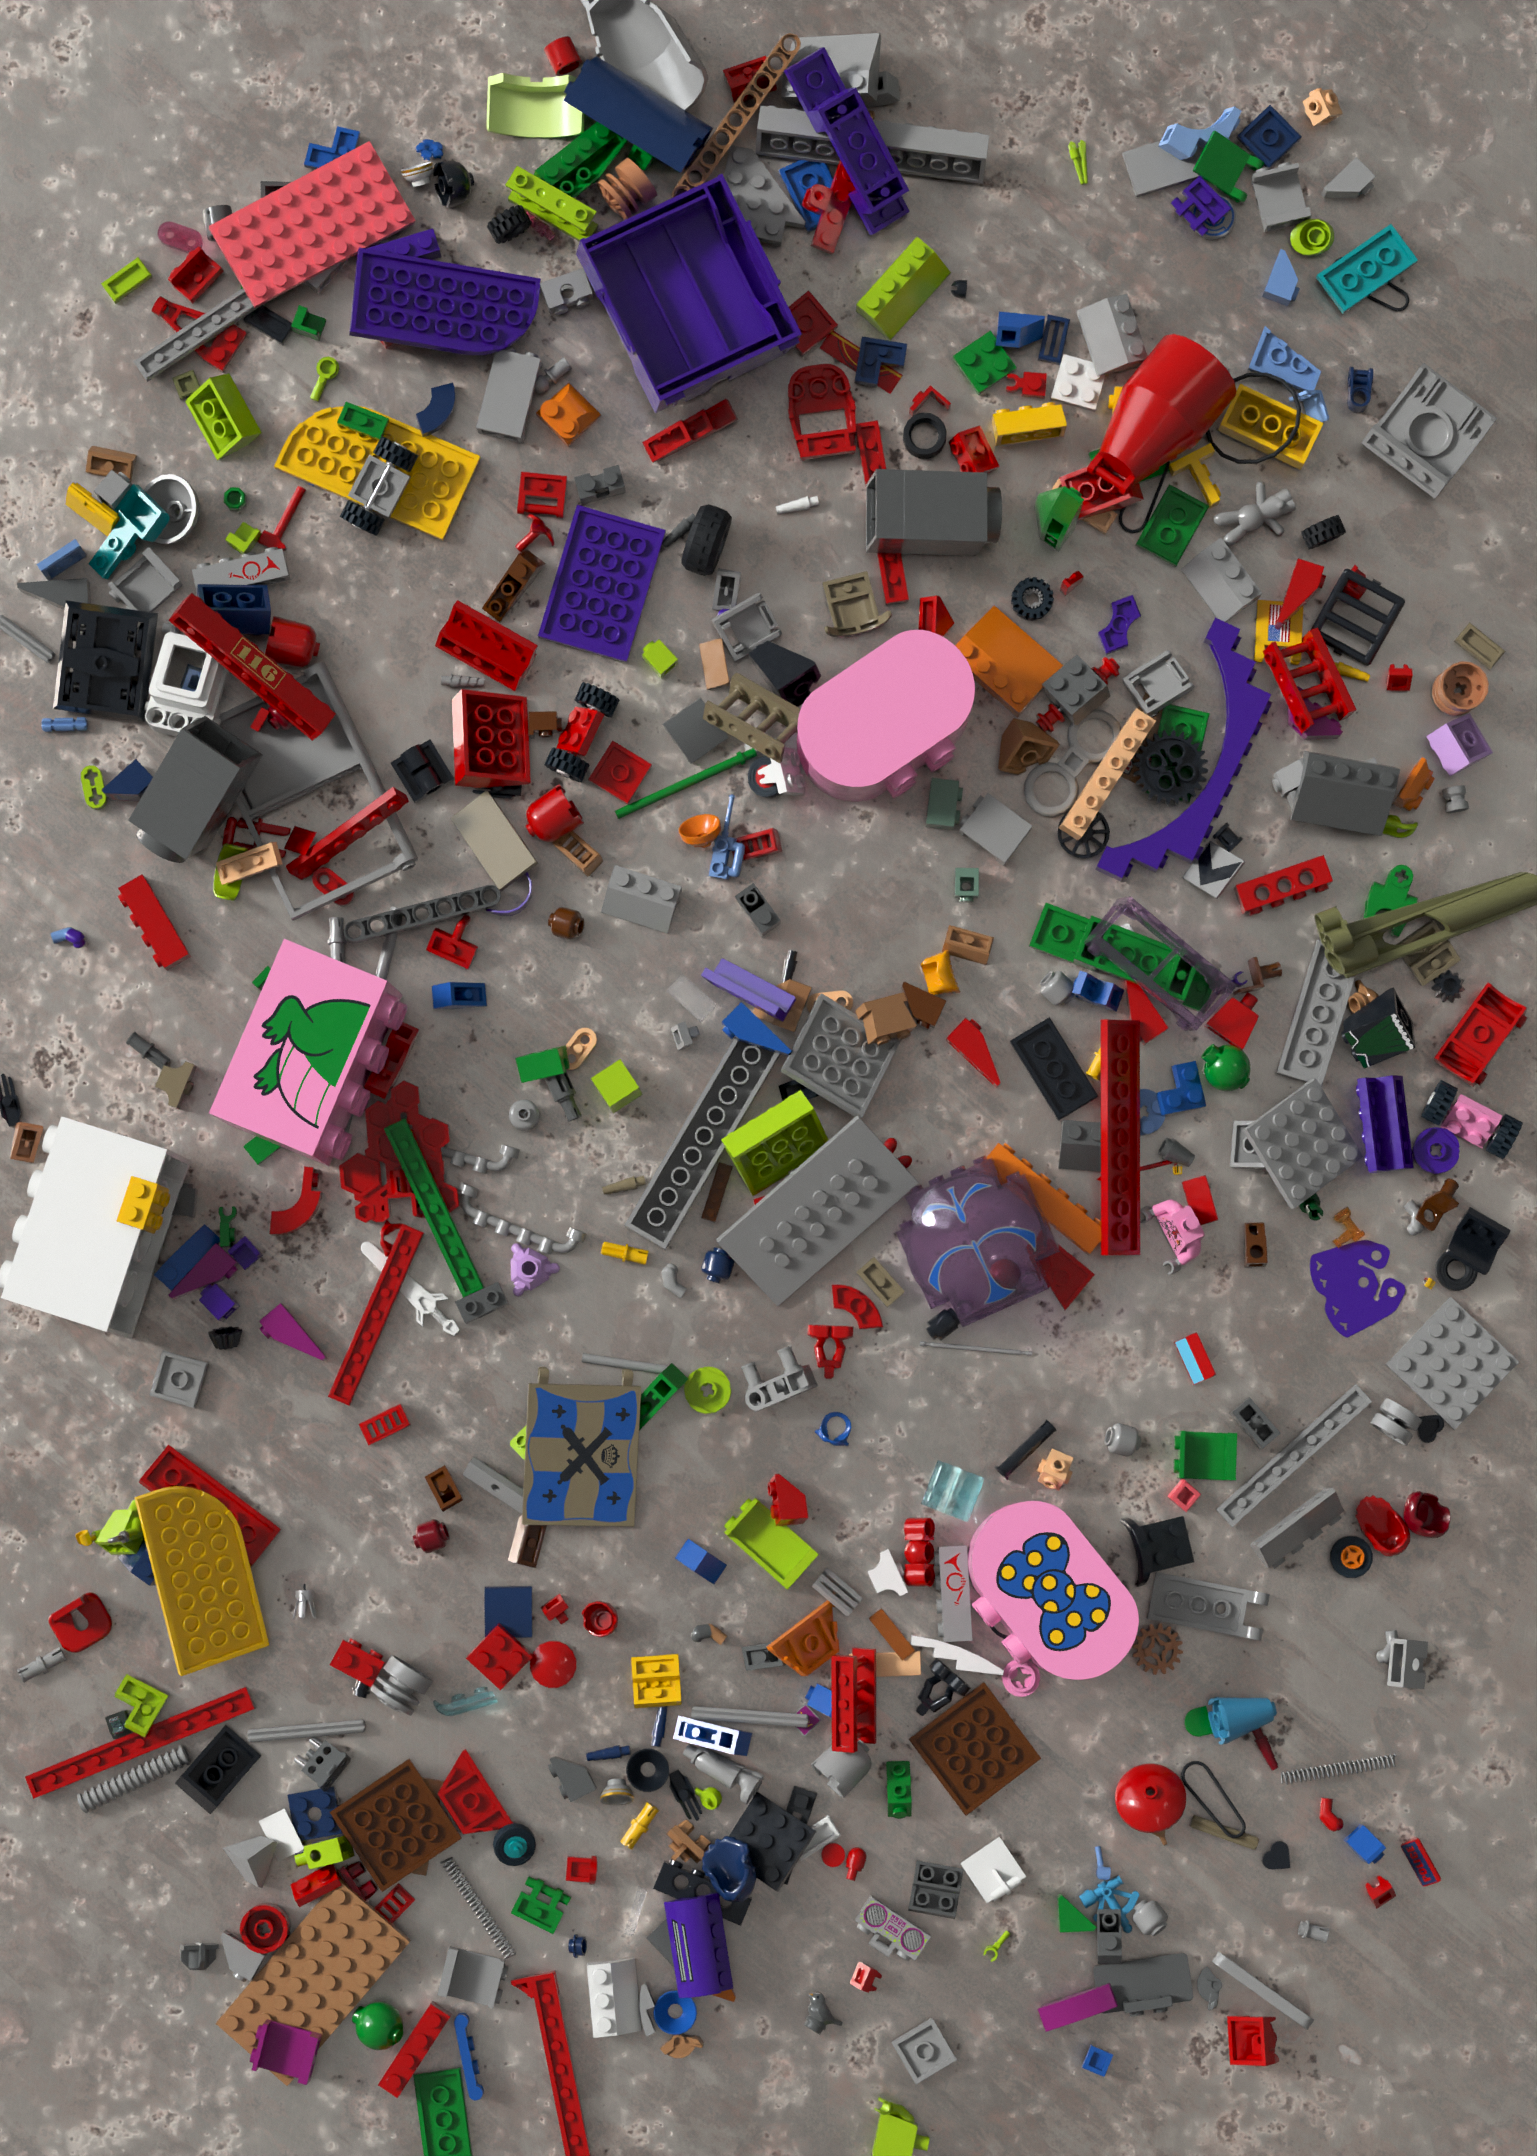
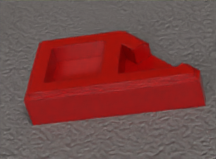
[1060,571,1084,596]

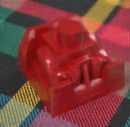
[1227,2016,1279,2066]

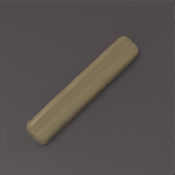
[1190,1815,1259,1850]

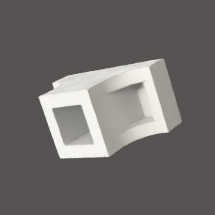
[867,1549,908,1596]

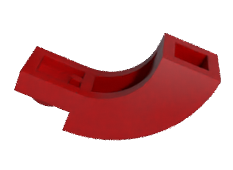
[364,1022,419,1099]
[269,1166,323,1236]

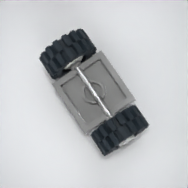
[340,436,418,536]

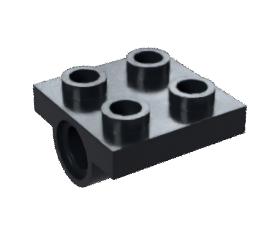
[391,739,455,803]

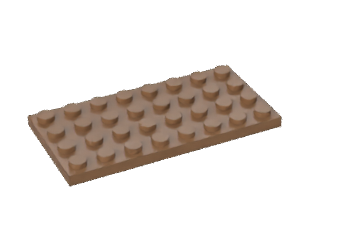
[215,1879,411,2086]

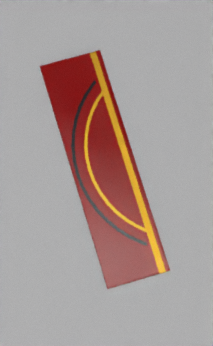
[819,331,903,394]

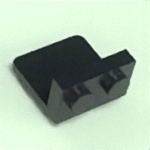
[1446,1207,1511,1275]

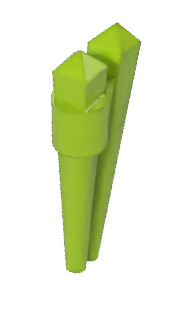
[1068,140,1088,185]

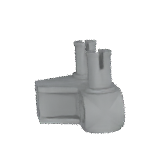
[741,1345,818,1412]

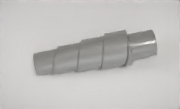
[441,674,484,688]

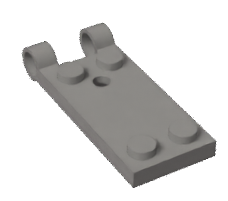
[1147,1572,1270,1641]

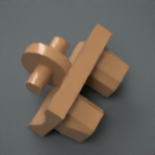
[666,1820,711,1863]

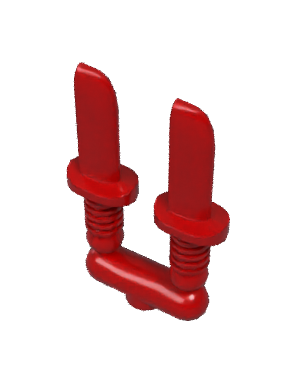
[222,817,291,858]

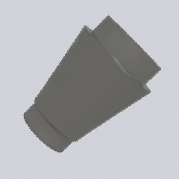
[1158,1138,1195,1167]

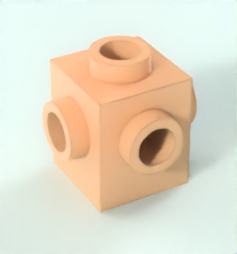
[1302,88,1343,126]
[1037,1448,1073,1491]

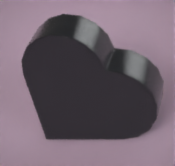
[1417,1415,1444,1443]
[1262,1841,1290,1870]

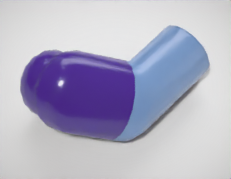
[51,927,85,948]

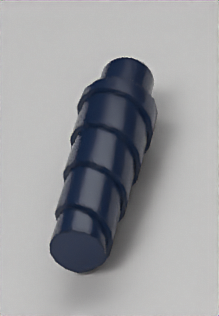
[651,1706,668,1747]
[586,1745,631,1761]

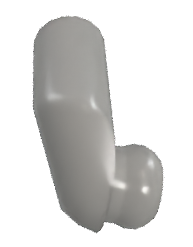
[1403,1200,1425,1236]
[662,1264,687,1298]
[1376,1630,1398,1664]

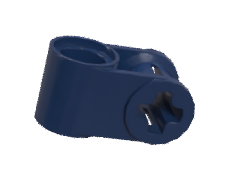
[1347,367,1373,413]

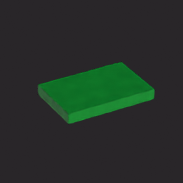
[1136,484,1209,567]

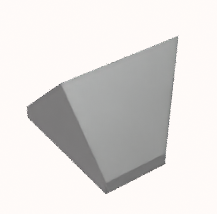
[223,1836,277,1888]

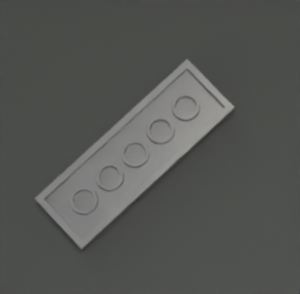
[1276,940,1356,1087]

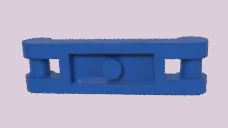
[454,2012,484,2101]

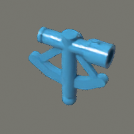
[1079,1875,1139,1933]

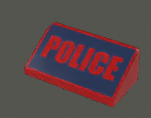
[1401,1837,1441,1886]

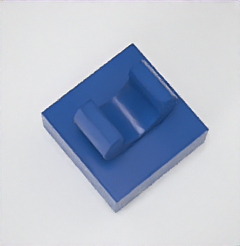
[1082,2045,1113,2077]

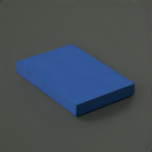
[779,160,849,233]

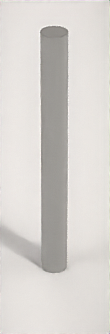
[582,1353,668,1374]

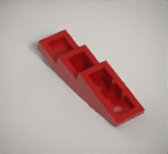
[642,398,738,463]

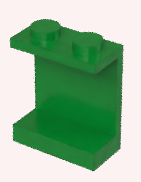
[1173,1431,1237,1481]

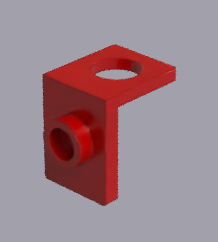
[909,385,951,416]

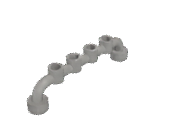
[400,1114,520,1174]
[458,1182,587,1255]

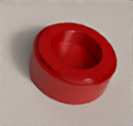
[821,1843,845,1867]

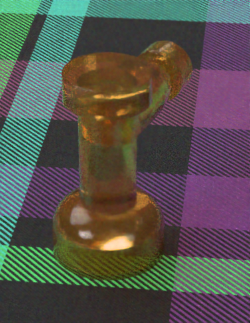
[1333,1206,1365,1248]

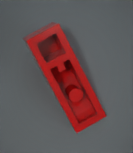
[1275,558,1326,629]
[1124,979,1168,1046]
[946,1018,1001,1088]

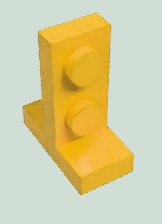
[1169,443,1221,509]

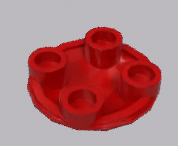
[530,1641,576,1688]

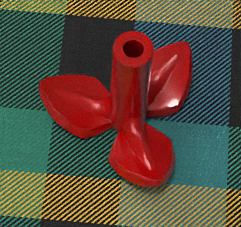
[515,514,554,552]

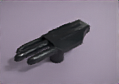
[472,785,522,799]
[0,1074,22,1127]
[669,1769,702,1821]

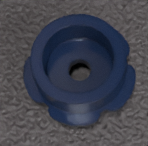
[568,1934,587,1958]

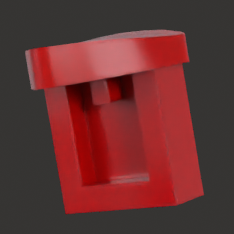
[566,1856,598,1885]

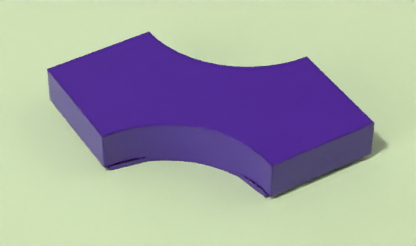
[1098,595,1141,655]

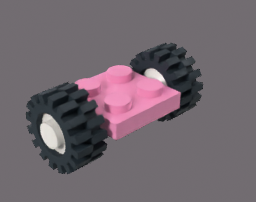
[1421,1080,1523,1160]

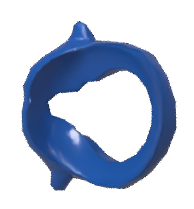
[815,1412,851,1446]

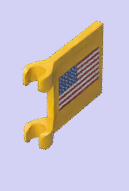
[1253,600,1304,665]

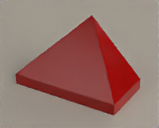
[919,595,954,637]

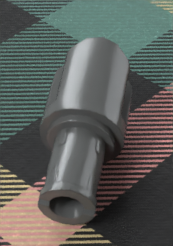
[544,1072,582,1122]

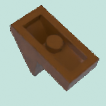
[425,1465,463,1512]

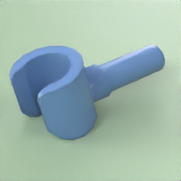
[1095,1846,1111,1880]

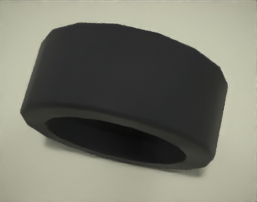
[903,413,947,459]

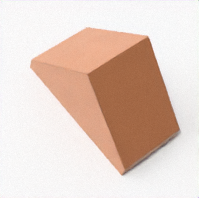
[10,1122,43,1163]

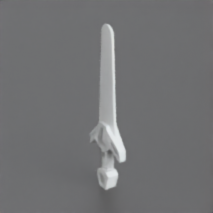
[361,1242,460,1336]

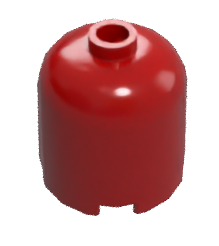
[265,616,320,668]
[525,784,584,842]

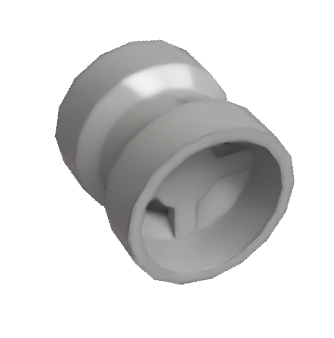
[1442,785,1469,813]

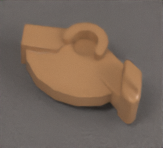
[660,2033,704,2058]

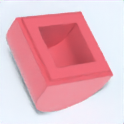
[1167,1478,1201,1512]

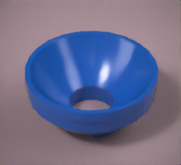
[653,1990,697,2035]

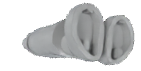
[683,1744,764,1804]

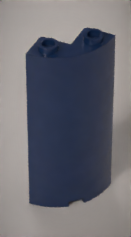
[563,56,713,173]

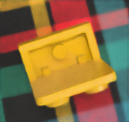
[116,1176,170,1234]

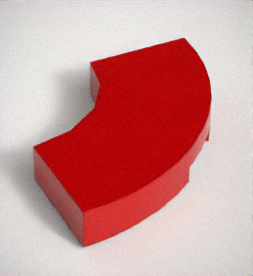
[832,1284,883,1330]

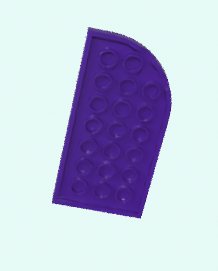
[349,248,541,356]

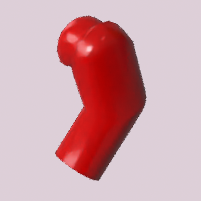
[1319,1798,1344,1832]

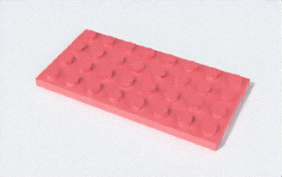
[209,141,416,308]

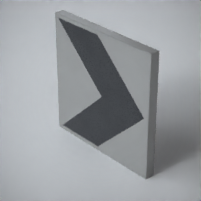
[1182,841,1245,899]

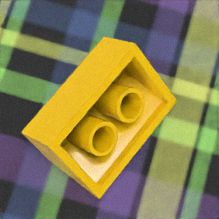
[992,402,1067,446]

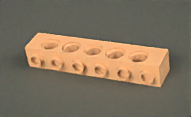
[1059,708,1156,840]

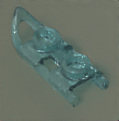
[433,1687,497,1716]

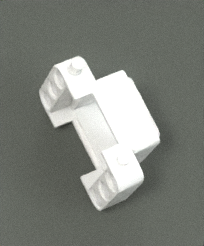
[145,623,229,737]

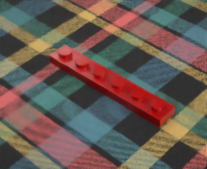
[286,787,409,880]

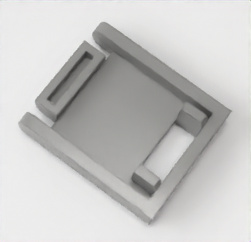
[712,593,782,661]
[1122,650,1195,716]

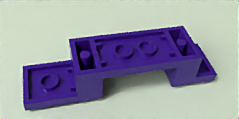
[784,47,910,235]

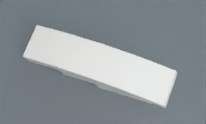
[910,1635,1004,1675]

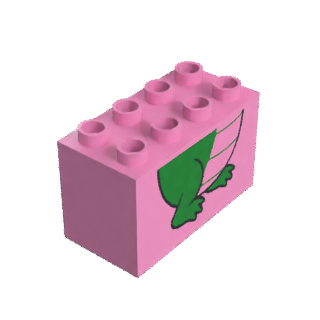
[209,939,407,1166]

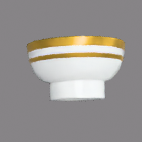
[401,162,433,187]

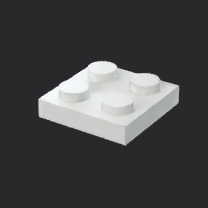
[1050,354,1105,412]

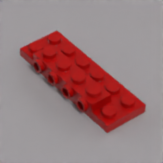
[139,1445,281,1568]

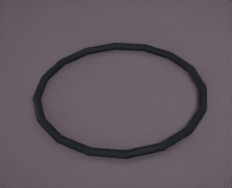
[1206,373,1301,464]

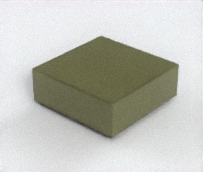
[172,370,200,401]

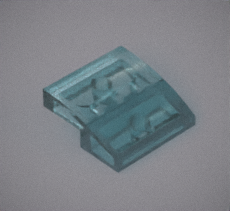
[921,1460,985,1522]

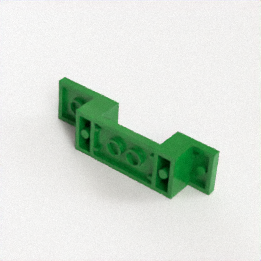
[1029,903,1220,1013]

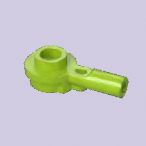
[310,357,340,402]

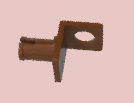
[1233,957,1282,996]
[1415,1178,1459,1231]

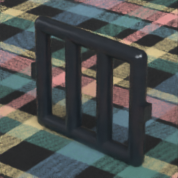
[1311,568,1405,666]

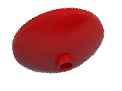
[1115,1764,1186,1833]

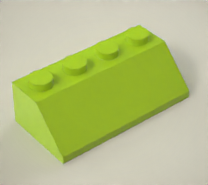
[856,237,951,341]

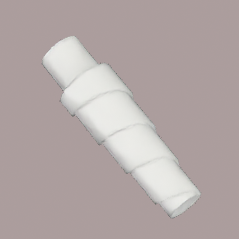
[776,496,819,514]

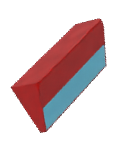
[1174,1332,1216,1385]

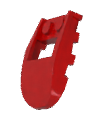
[788,364,856,461]

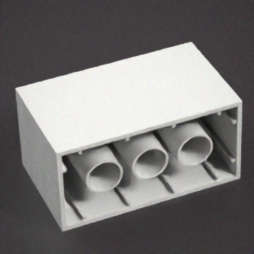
[0,1116,190,1339]

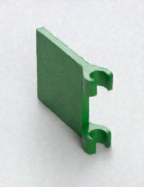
[1193,131,1264,203]

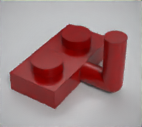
[426,915,478,969]

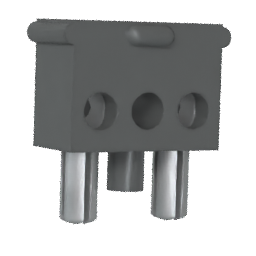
[294,1737,351,1792]

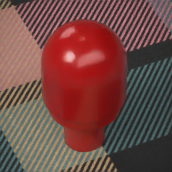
[846,1847,867,1881]

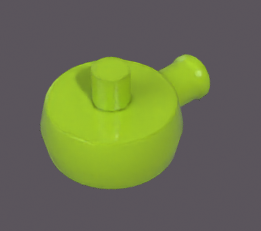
[694,1787,722,1810]

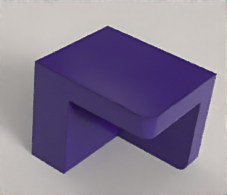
[227,1236,263,1271]

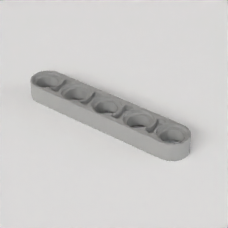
[1212,1951,1314,2030]

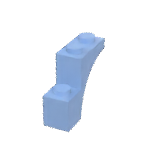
[1158,106,1242,160]

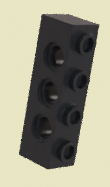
[653,1859,752,1926]

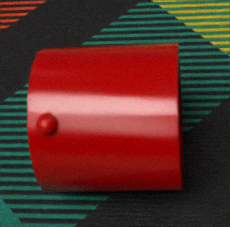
[544,36,582,76]

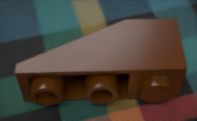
[482,549,546,622]

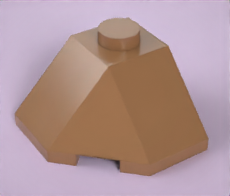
[998,718,1060,775]
[753,979,812,1032]

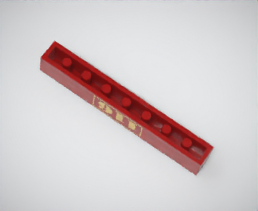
[168,593,336,741]

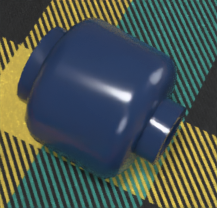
[701,1247,735,1283]

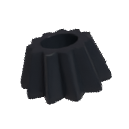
[1431,970,1465,1003]
[208,1326,242,1350]

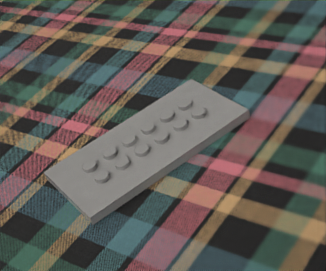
[716,1115,918,1306]

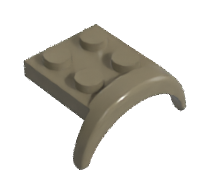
[822,571,892,638]

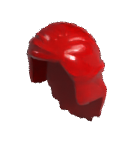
[1355,1495,1411,1557]

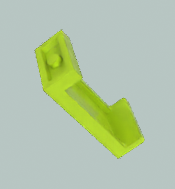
[724,1497,819,1590]

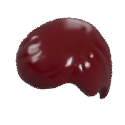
[1403,1491,1451,1538]

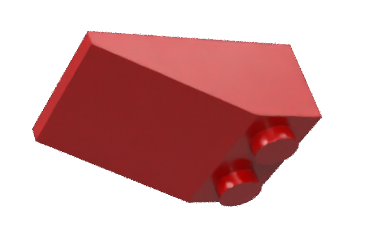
[1059,464,1144,520]

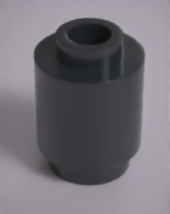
[926,1307,962,1341]

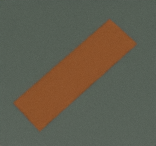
[869,1608,915,1661]

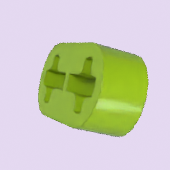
[81,765,107,810]

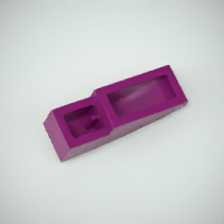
[1038,1983,1118,2032]

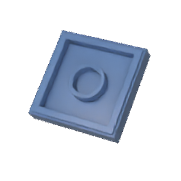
[36,539,86,581]

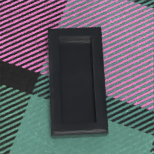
[243,305,293,345]

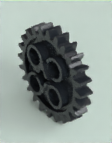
[1132,730,1209,806]

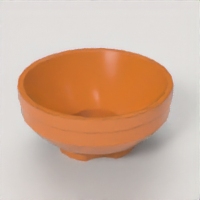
[679,814,721,848]

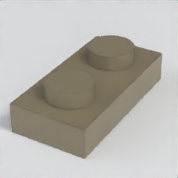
[856,1257,905,1308]

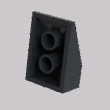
[175,1725,261,1814]

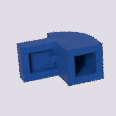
[1072,971,1124,1012]

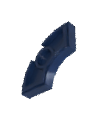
[416,383,455,437]

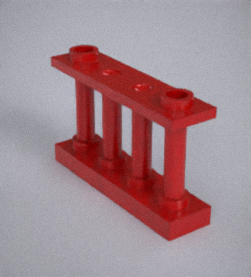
[1263,627,1357,734]
[831,1648,876,1753]

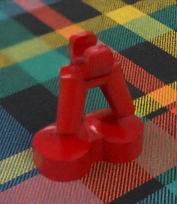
[808,1325,854,1379]

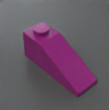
[168,1243,239,1299]
[259,1303,327,1361]

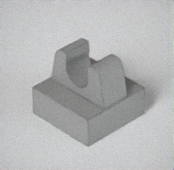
[671,1022,700,1050]

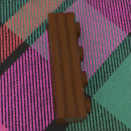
[701,1162,733,1223]

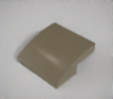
[1396,920,1461,986]

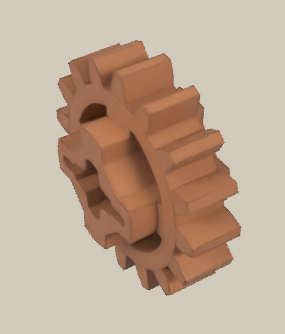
[1132,1623,1183,1675]

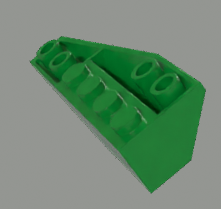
[534,122,628,199]
[1034,486,1084,552]

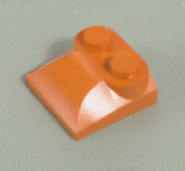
[536,383,601,447]
[1392,757,1435,811]

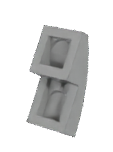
[639,1982,656,2036]

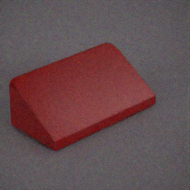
[1182,1175,1218,1225]

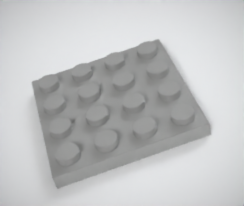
[781,994,900,1118]
[1243,1078,1363,1209]
[1385,1297,1519,1430]

